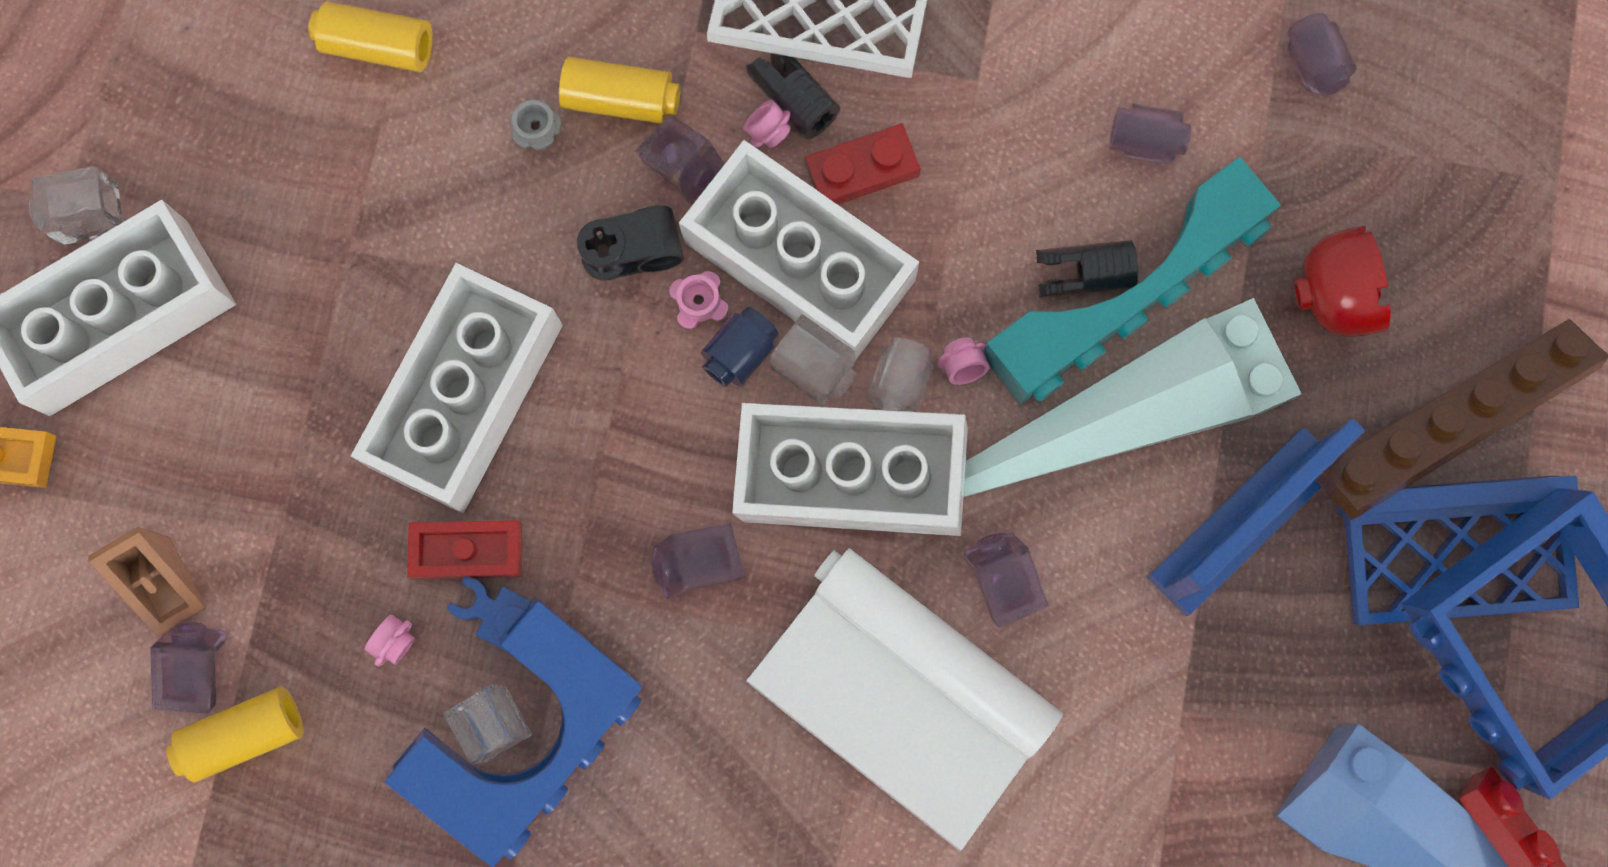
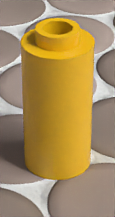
[308,1,433,72]
[559,56,681,124]
[166,686,304,783]

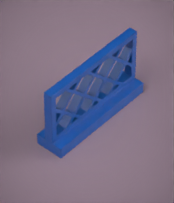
[1147,418,1365,617]
[1337,476,1579,625]

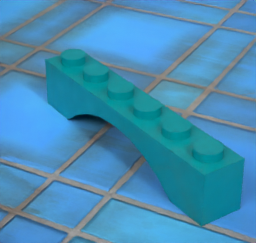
[984,157,1281,406]

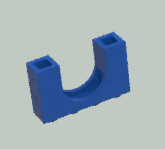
[384,597,643,867]

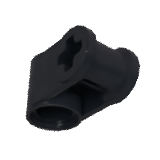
[577,205,684,281]

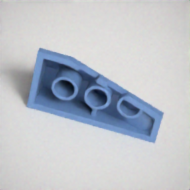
[1275,724,1508,867]

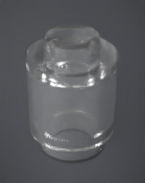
[866,338,933,412]

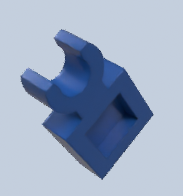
[447,577,531,653]

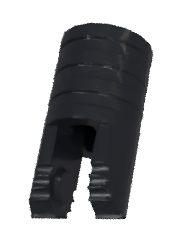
[746,53,840,139]
[1036,240,1138,297]

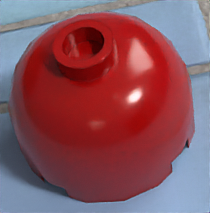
[1294,225,1391,337]

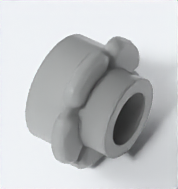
[510,100,561,150]

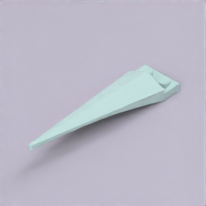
[963,298,1302,498]

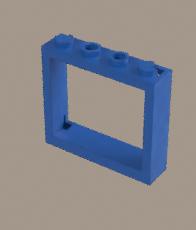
[1401,488,1608,800]

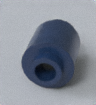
[701,307,779,387]

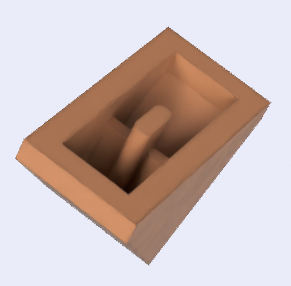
[88,527,205,636]

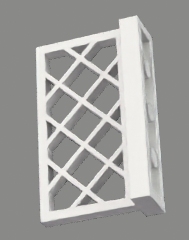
[707,0,927,78]

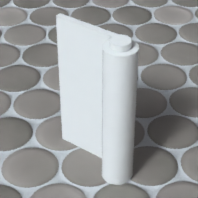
[746,548,1064,851]

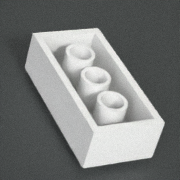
[679,140,919,363]
[0,199,237,416]
[351,263,563,514]
[732,403,968,536]

